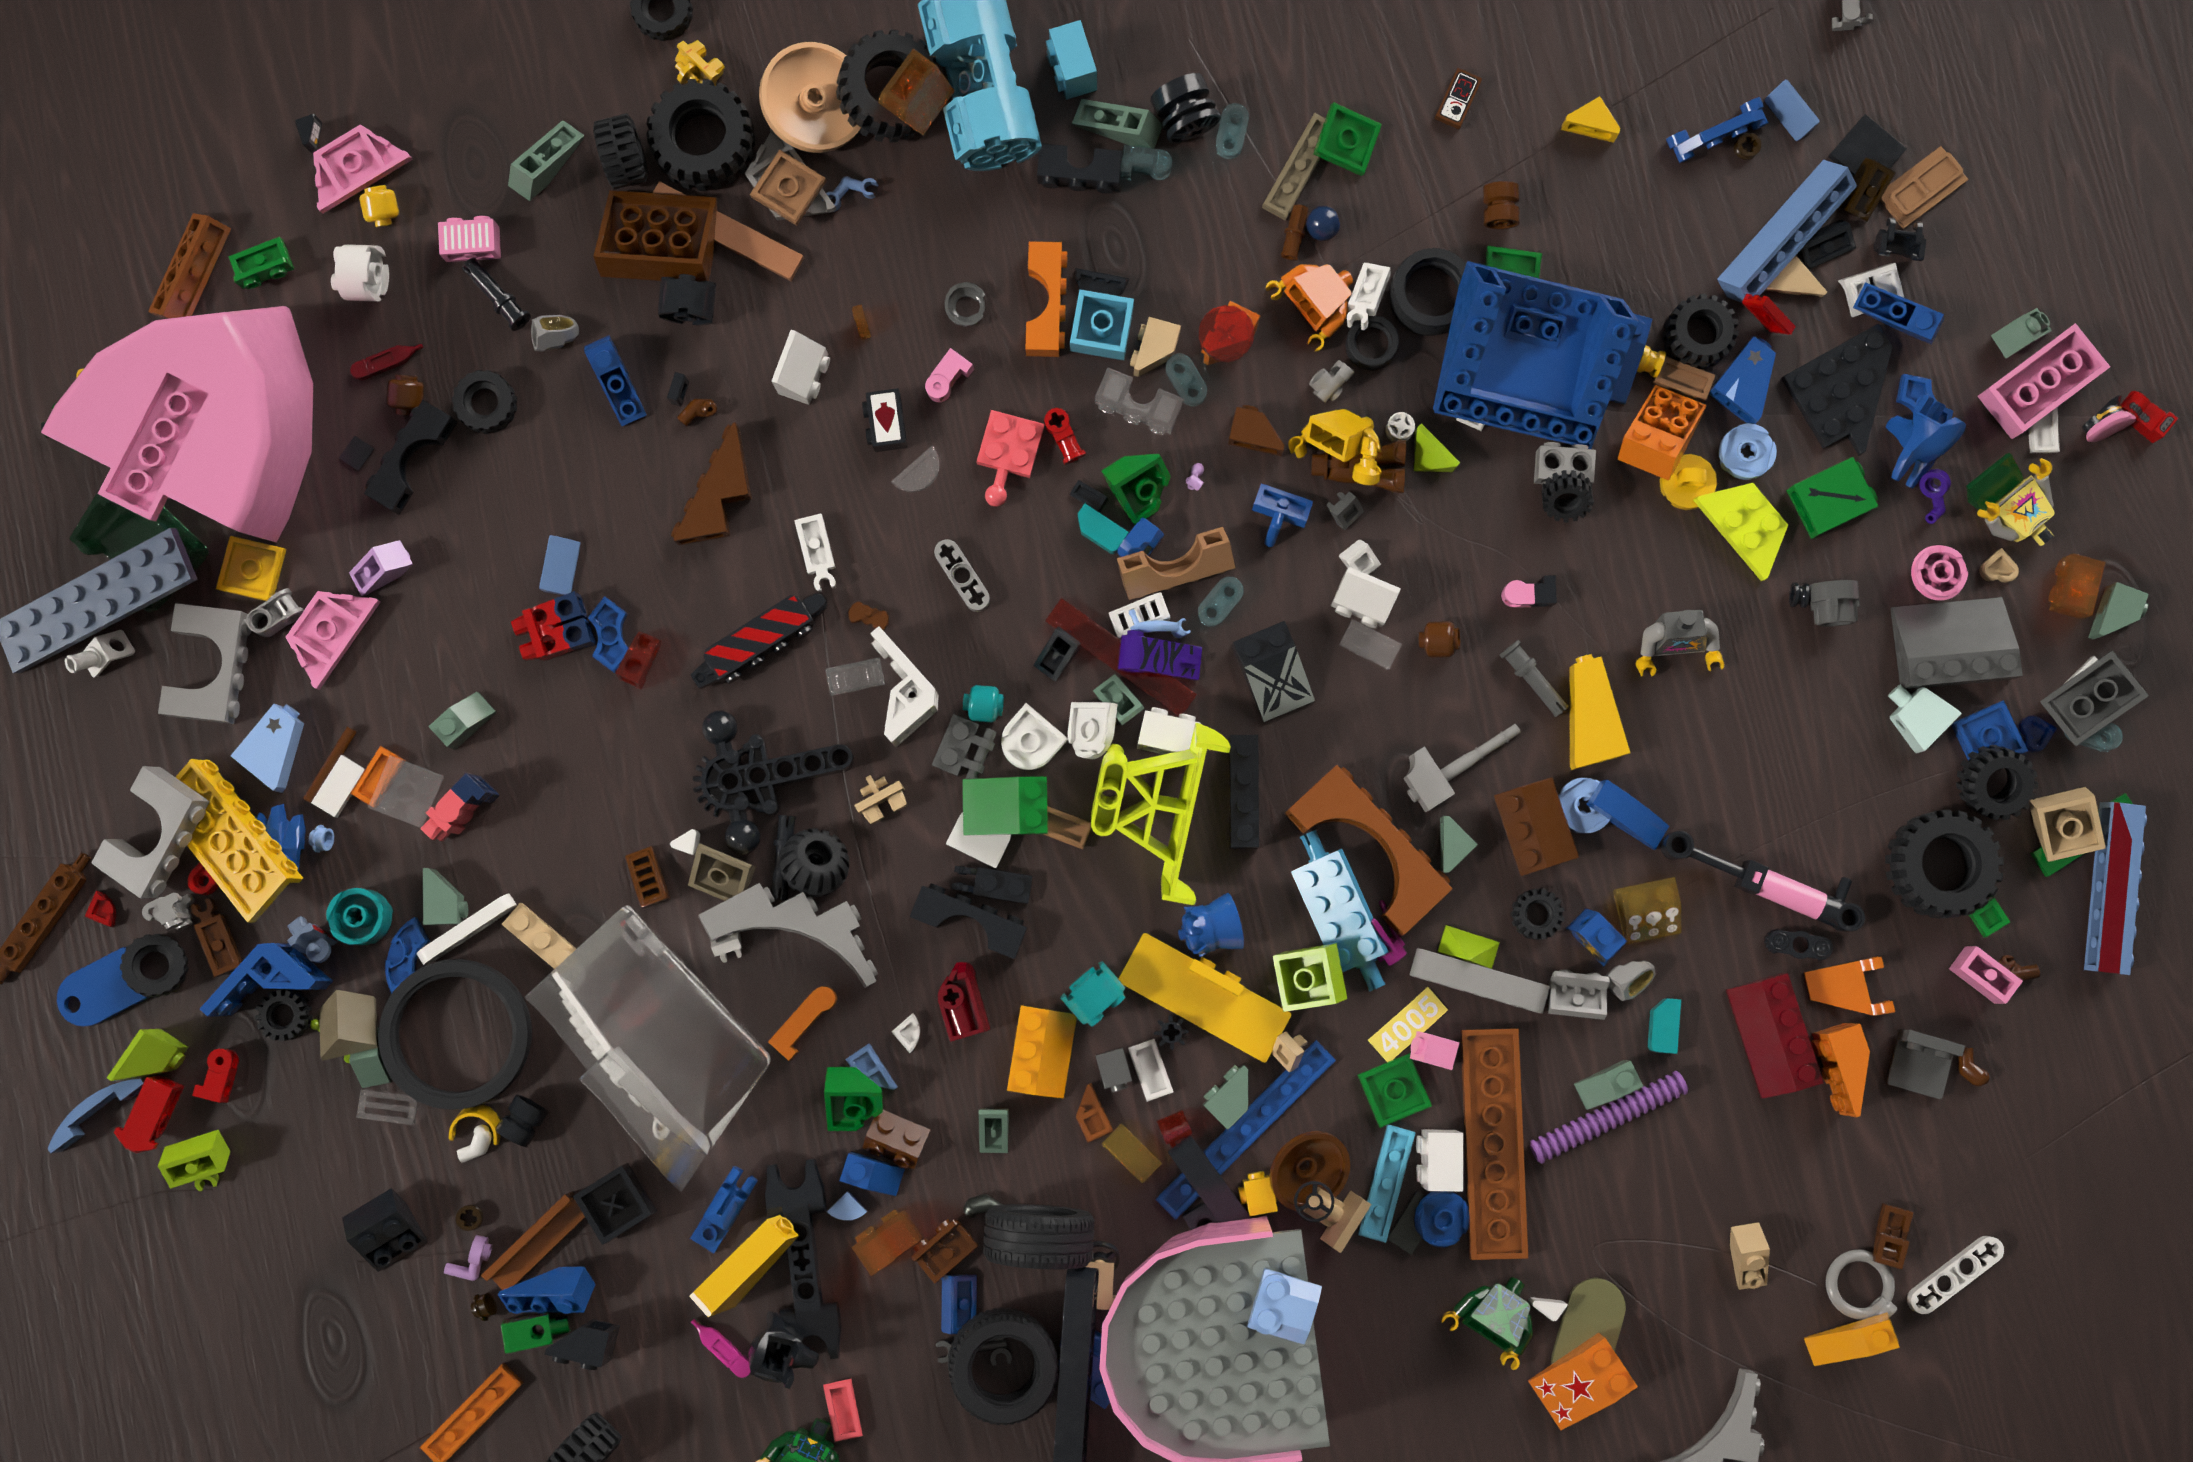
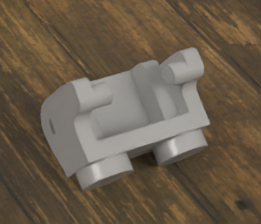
[1832,0,1873,31]
[142,893,194,931]

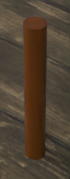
[303,726,357,803]

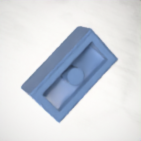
[1764,79,1820,141]
[539,535,581,595]

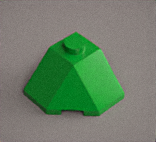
[1101,454,1171,526]
[824,1067,883,1131]

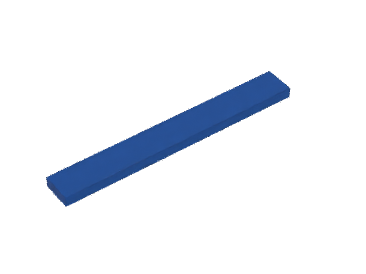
[1155,1040,1336,1220]

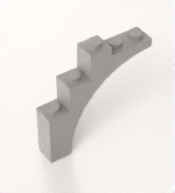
[698,883,878,988]
[1660,1368,1764,1462]

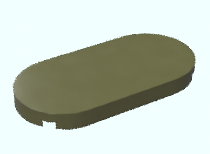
[1551,1277,1626,1364]

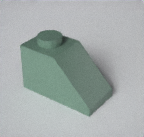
[2088,582,2149,639]
[428,692,497,750]
[423,868,468,925]
[1574,1060,1644,1110]

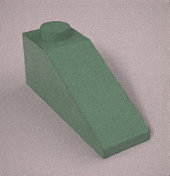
[1072,99,1162,150]
[508,120,584,201]

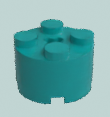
[326,888,393,945]
[1060,961,1125,1027]

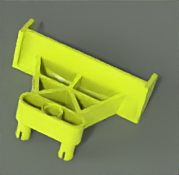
[1091,723,1231,905]

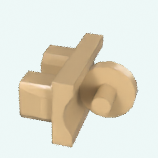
[855,775,907,825]

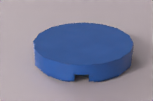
[1414,1191,1469,1248]

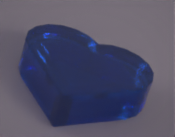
[2019,715,2057,752]

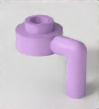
[444,1235,492,1281]

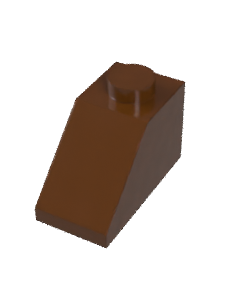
[1228,405,1285,456]

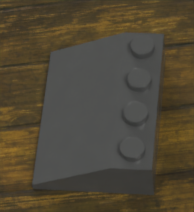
[1890,597,2023,690]

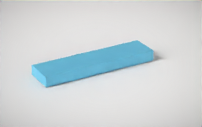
[1358,1124,1416,1243]

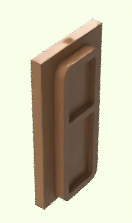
[1880,146,1969,229]

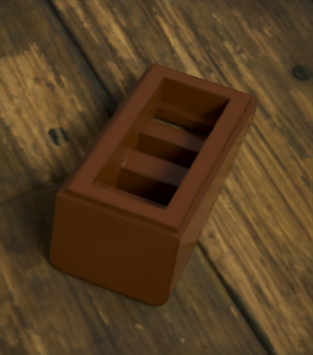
[625,846,671,908]

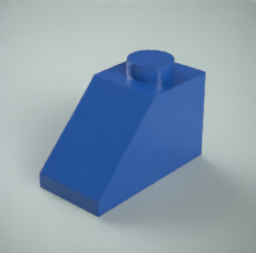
[839,1151,905,1196]

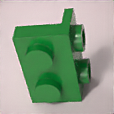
[228,237,294,289]

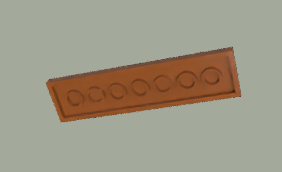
[1460,1028,1528,1260]

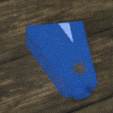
[1709,337,1776,424]

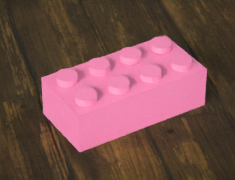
[1977,323,2110,439]

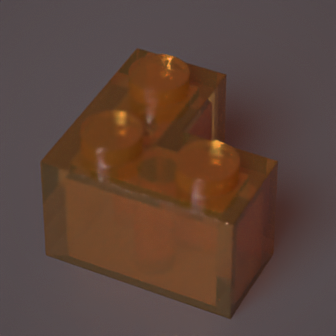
[852,1209,923,1276]

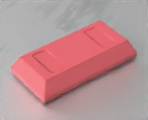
[823,1379,863,1442]

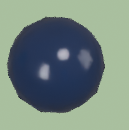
[1306,206,1340,241]

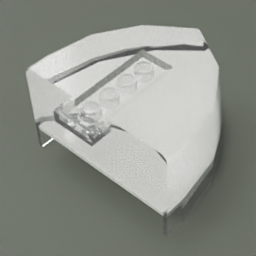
[525,905,771,1192]

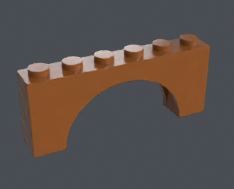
[1284,765,1453,937]

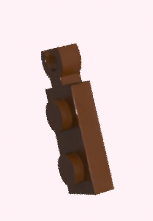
[191,898,242,977]

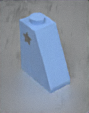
[231,704,304,793]

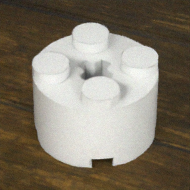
[331,245,389,301]

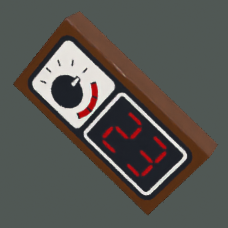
[1435,68,1482,129]

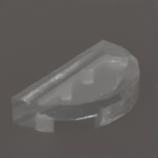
[891,445,940,492]

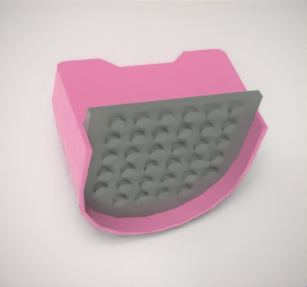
[1099,1216,1330,1462]

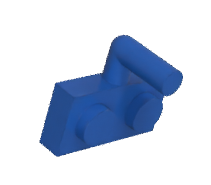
[1252,483,1313,547]

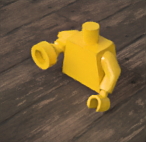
[1288,409,1381,485]

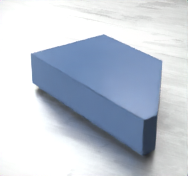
[845,1043,898,1090]

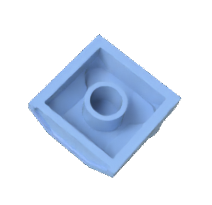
[1247,1268,1322,1345]

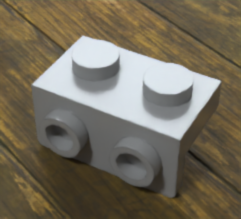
[1548,970,1610,1020]

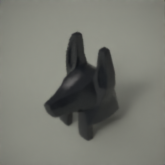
[749,1311,819,1389]

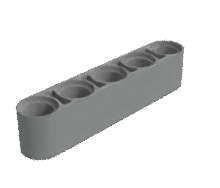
[1410,948,1550,1014]

